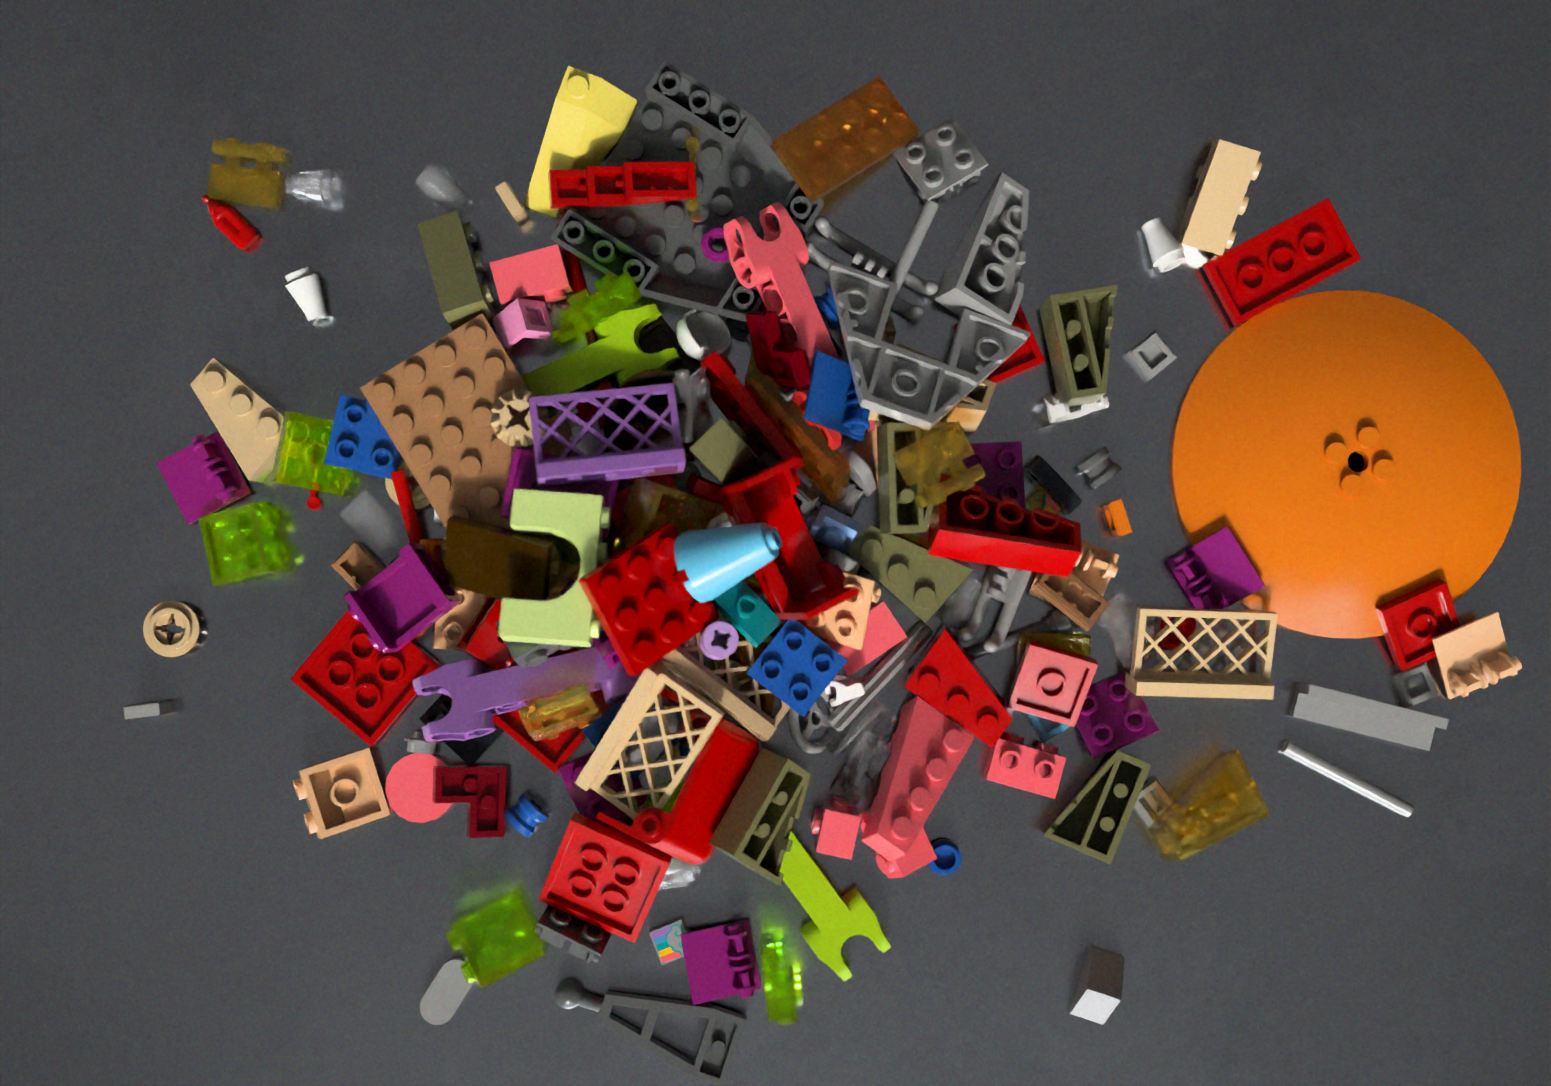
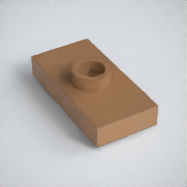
[331,540,386,590]
[1032,571,1111,632]

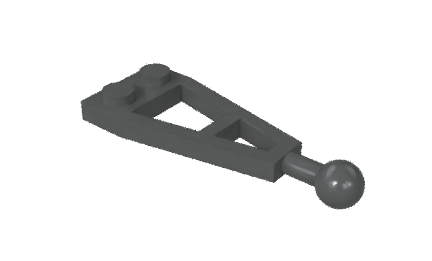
[555,980,747,1086]

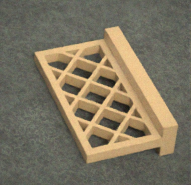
[1124,606,1278,700]
[659,608,791,742]
[575,660,725,820]

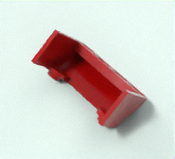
[718,456,860,620]
[596,688,761,865]

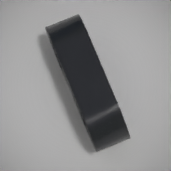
[1024,455,1082,515]

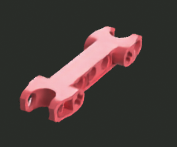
[724,202,875,454]

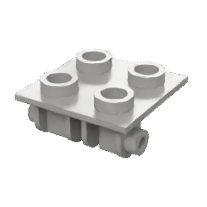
[893,118,988,204]

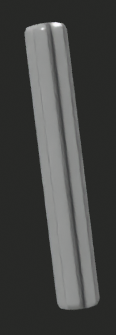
[827,621,933,731]

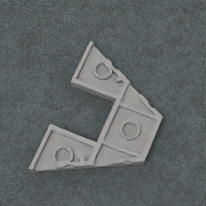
[827,260,1031,431]

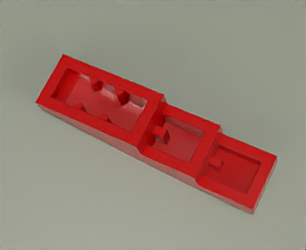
[548,162,697,209]

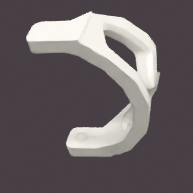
[1043,392,1109,423]
[825,674,867,707]

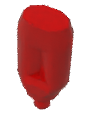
[202,194,259,250]

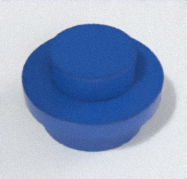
[928,839,962,875]

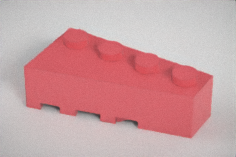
[861,696,974,861]

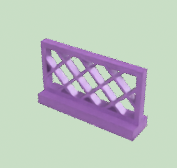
[528,383,686,488]

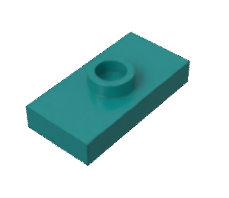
[711,580,783,648]

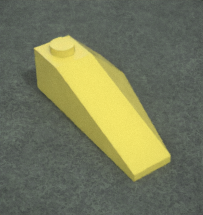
[523,66,638,219]

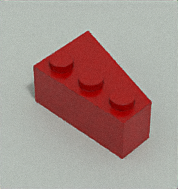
[904,622,1013,748]

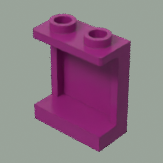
[344,543,462,653]

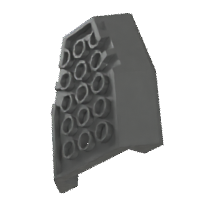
[550,60,825,322]

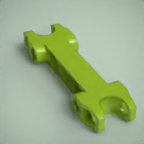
[522,303,681,408]
[780,828,891,982]

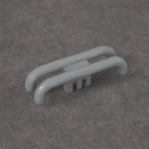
[805,216,938,319]
[957,565,1032,653]

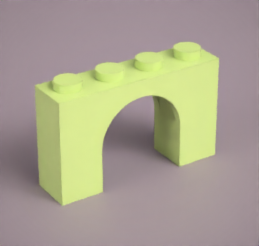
[498,489,611,647]

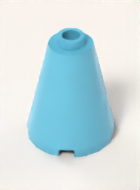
[674,522,782,603]

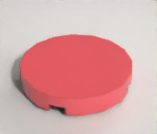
[385,753,452,823]

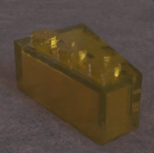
[1148,749,1270,862]

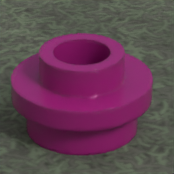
[701,227,729,263]

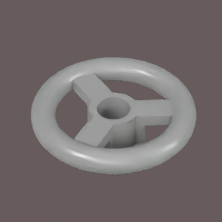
[788,690,838,754]

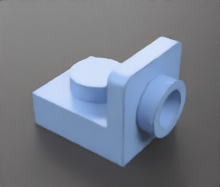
[806,504,861,554]

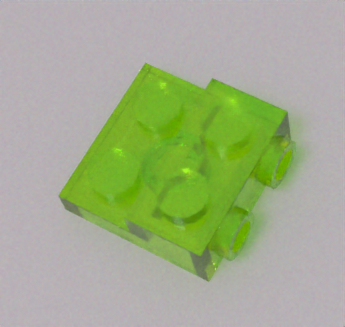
[550,271,642,345]
[270,411,351,496]
[198,501,289,587]
[445,890,546,989]
[760,932,803,1025]

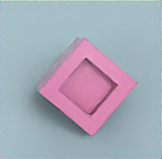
[492,298,554,349]

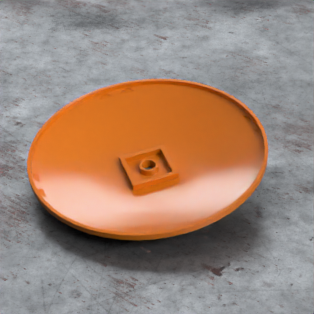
[1170,290,1521,638]

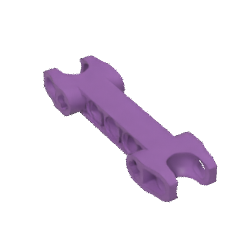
[413,643,669,741]

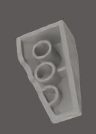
[934,172,1029,325]

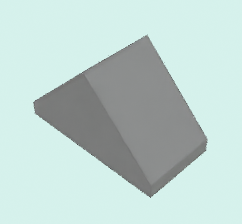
[1069,945,1125,1025]

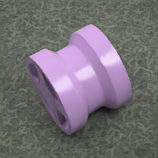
[699,621,739,661]

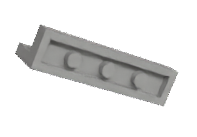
[1289,682,1449,751]

